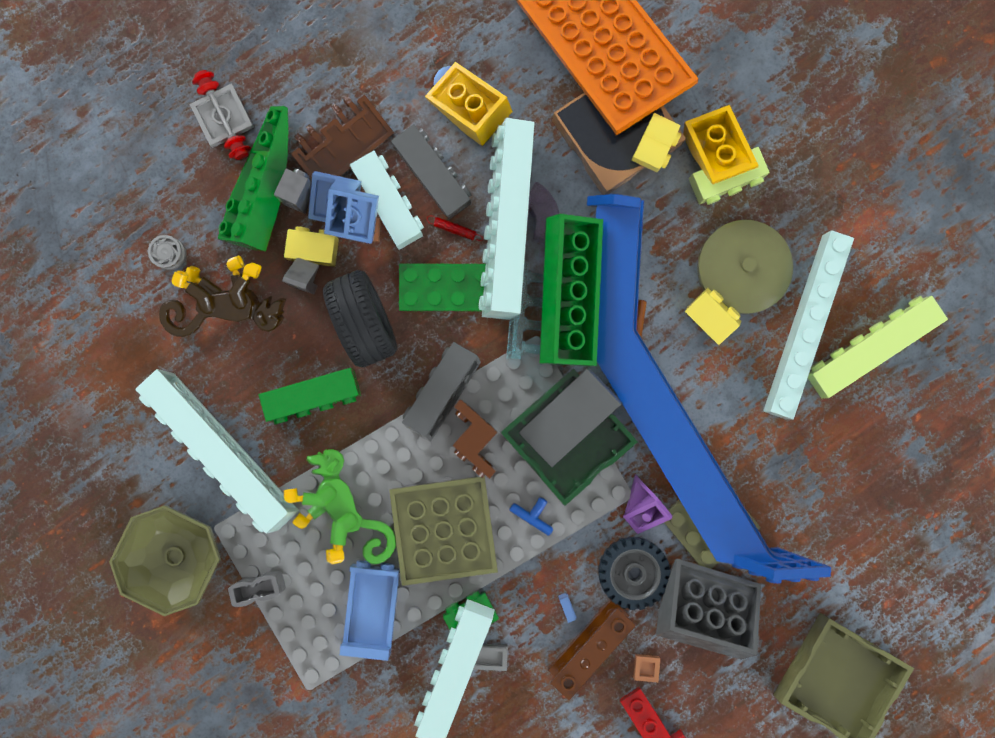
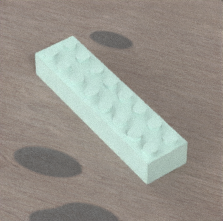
[479,118,534,320]
[135,369,299,534]

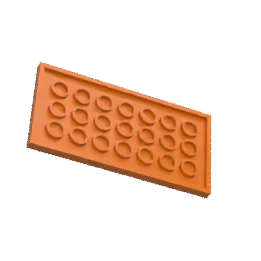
[515,0,698,135]

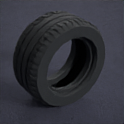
[323,270,397,368]

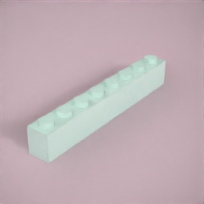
[763,230,854,419]

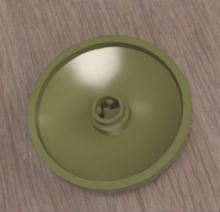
[697,220,793,314]

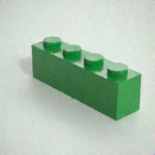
[258,368,362,425]

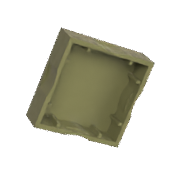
[773,613,914,738]

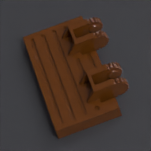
[291,94,394,179]

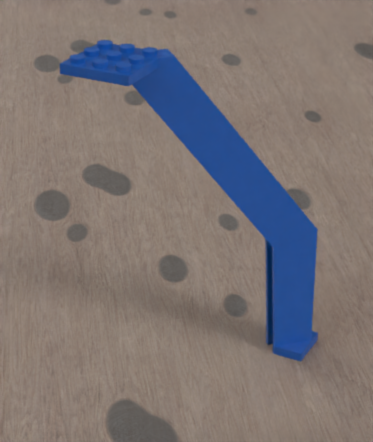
[587,194,831,584]

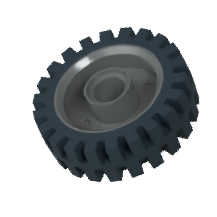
[598,537,671,610]

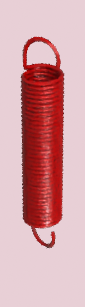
[427,215,483,241]

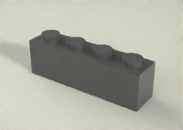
[391,124,472,220]
[402,342,481,442]

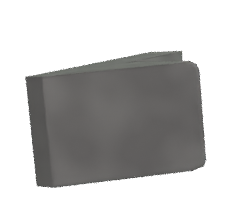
[282,258,319,294]

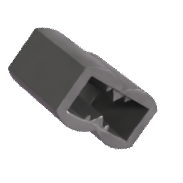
[228,571,286,607]

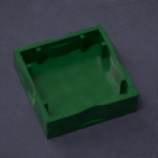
[500,369,638,506]

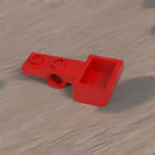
[619,686,686,738]

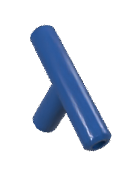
[509,497,553,536]

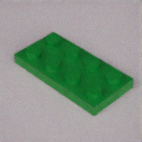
[399,264,486,312]

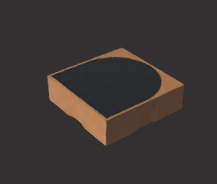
[552,93,686,195]

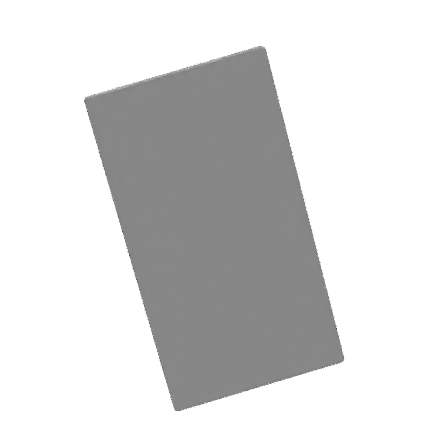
[214,336,631,690]

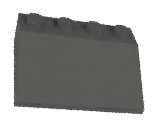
[656,559,761,660]

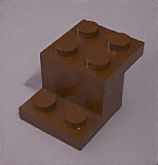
[452,399,498,479]

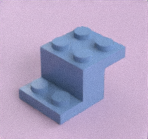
[308,171,379,244]

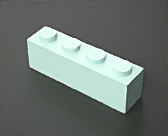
[350,151,424,250]

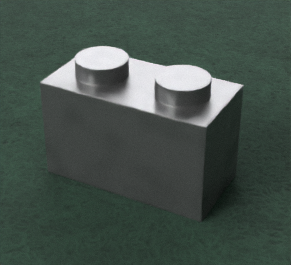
[274,168,312,214]

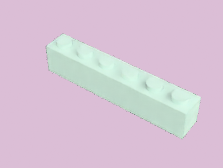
[414,599,495,738]

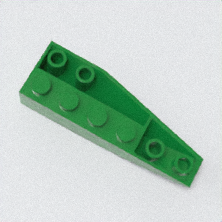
[217,106,289,252]

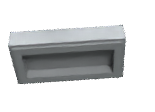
[473,644,508,671]

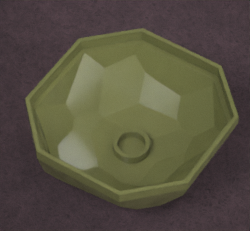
[109,505,221,616]

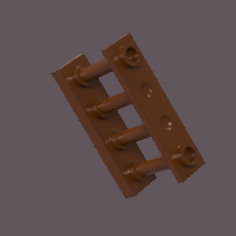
[548,599,636,700]

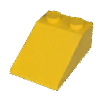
[425,62,513,146]
[683,105,759,185]

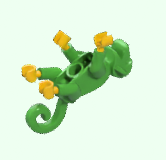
[284,449,396,564]

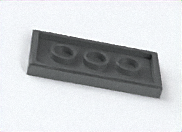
[519,368,622,467]

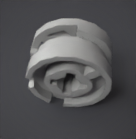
[148,235,187,270]

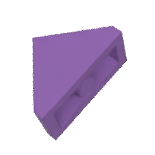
[623,474,673,534]

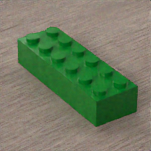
[540,214,603,366]

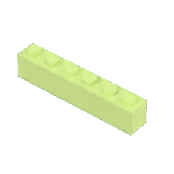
[808,296,948,399]

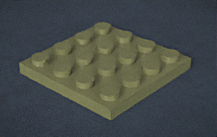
[389,476,498,586]

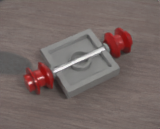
[190,70,254,160]

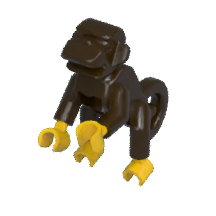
[159,255,286,337]

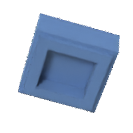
[558,593,577,623]

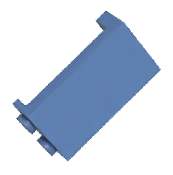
[339,560,400,661]

